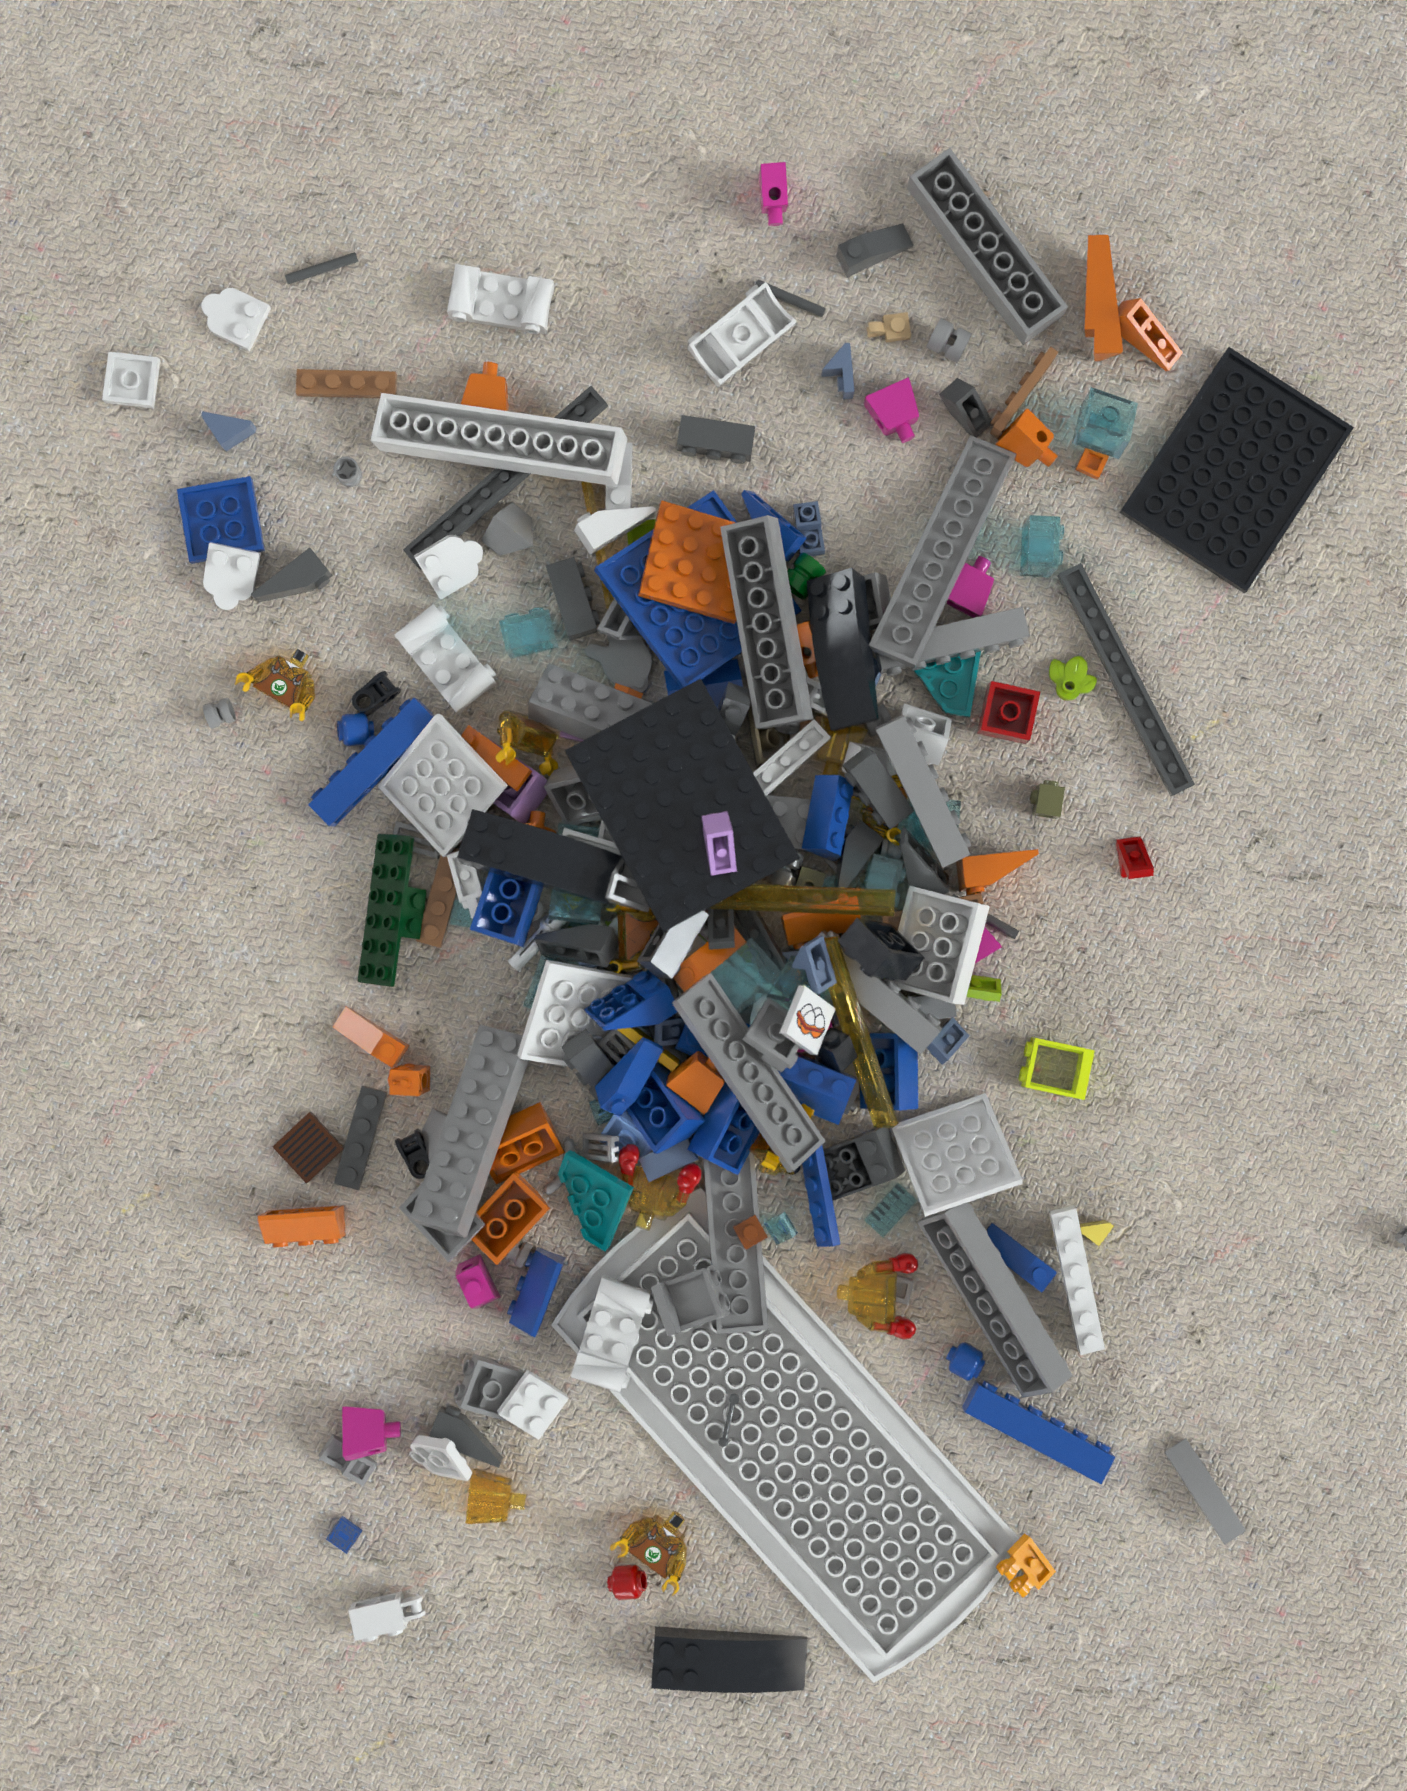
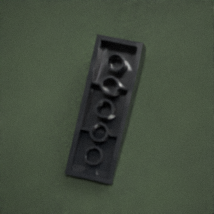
[806,568,879,731]
[457,809,622,905]
[651,1626,808,1693]

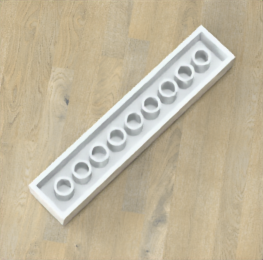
[371,393,627,487]

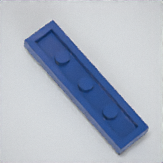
[802,1145,840,1247]

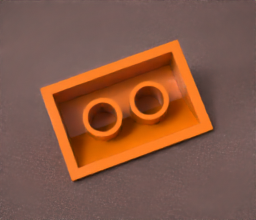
[780,897,861,950]
[489,1102,565,1184]
[471,1173,550,1265]
[258,1205,346,1248]

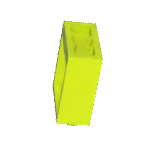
[1019,1037,1095,1100]

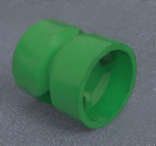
[787,552,827,600]

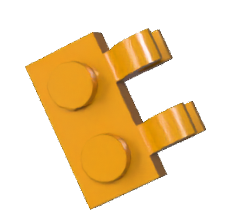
[996,1533,1056,1598]

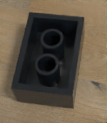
[838,918,925,981]

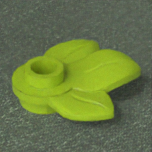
[1049,656,1097,701]

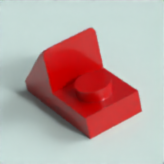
[1116,836,1154,879]

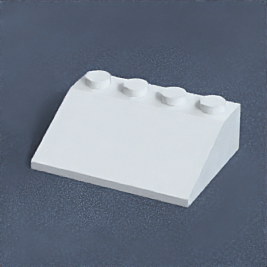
[885,886,990,1005]

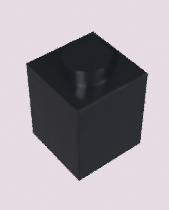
[818,1027,858,1073]

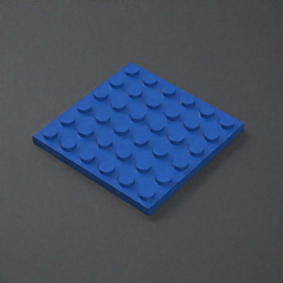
[594,490,802,689]

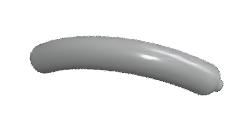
[542,1136,575,1195]

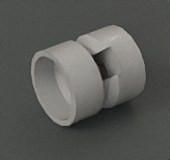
[926,318,972,363]

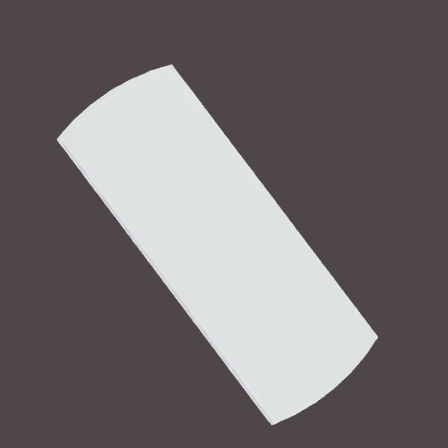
[551,1187,1019,1683]

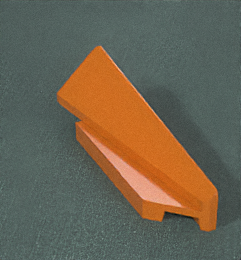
[1085,235,1123,361]

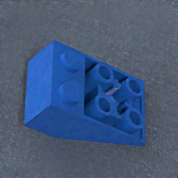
[584,970,678,1031]

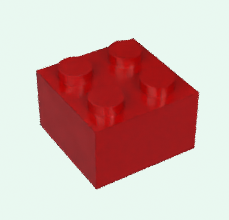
[977,681,1040,744]

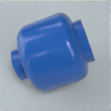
[337,713,374,746]
[946,1342,986,1381]

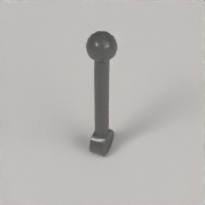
[718,1393,739,1447]

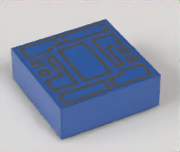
[326,1516,363,1554]

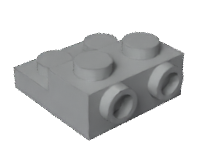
[742,997,802,1072]
[454,1354,524,1421]

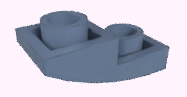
[793,501,825,556]
[639,1138,699,1182]

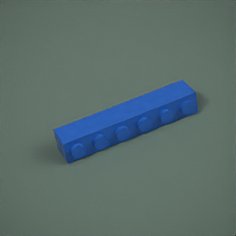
[308,698,435,827]
[962,1380,1115,1485]

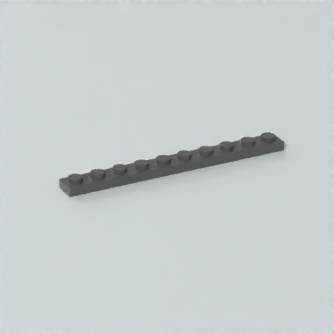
[403,386,608,570]
[1057,563,1195,797]

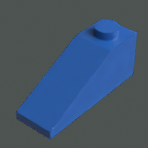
[741,490,807,562]
[595,1037,663,1116]
[986,1223,1057,1293]

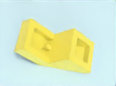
[1055,1220,1114,1246]

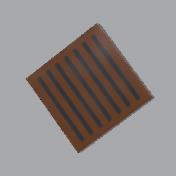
[273,1112,344,1184]

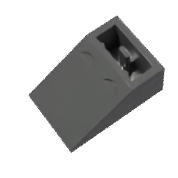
[823,1124,906,1200]

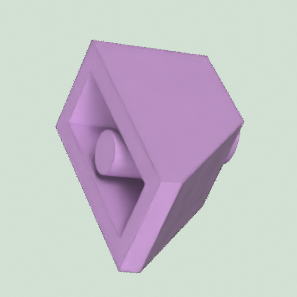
[702,812,737,876]

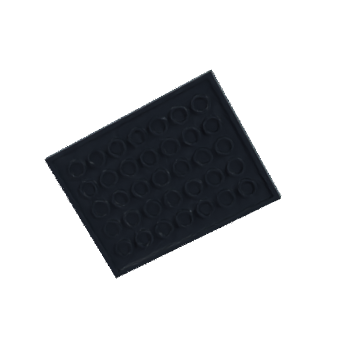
[1119,347,1354,593]
[565,678,800,933]

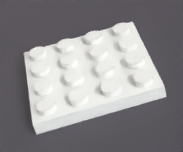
[378,714,508,857]
[517,960,634,1066]
[890,1093,1023,1217]

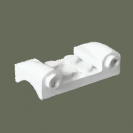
[447,264,555,334]
[687,282,796,387]
[394,604,497,715]
[571,1275,654,1393]

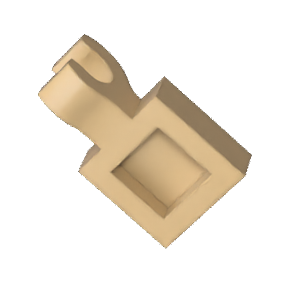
[866,312,911,343]

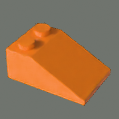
[956,849,1039,895]

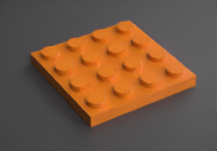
[638,500,737,624]

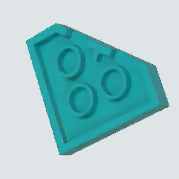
[913,651,981,718]
[558,1150,634,1251]

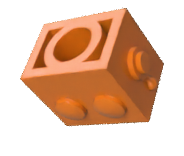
[388,1063,430,1096]

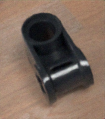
[352,670,401,716]
[395,1129,430,1179]

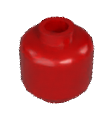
[607,1564,647,1600]

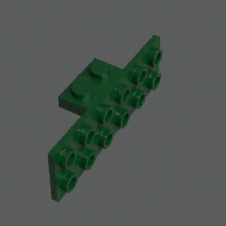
[358,834,427,987]

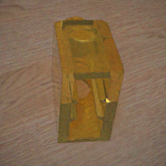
[816,717,868,775]
[465,1469,526,1524]

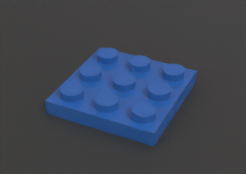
[177,476,265,564]

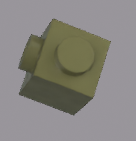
[1030,780,1065,819]
[792,866,826,906]

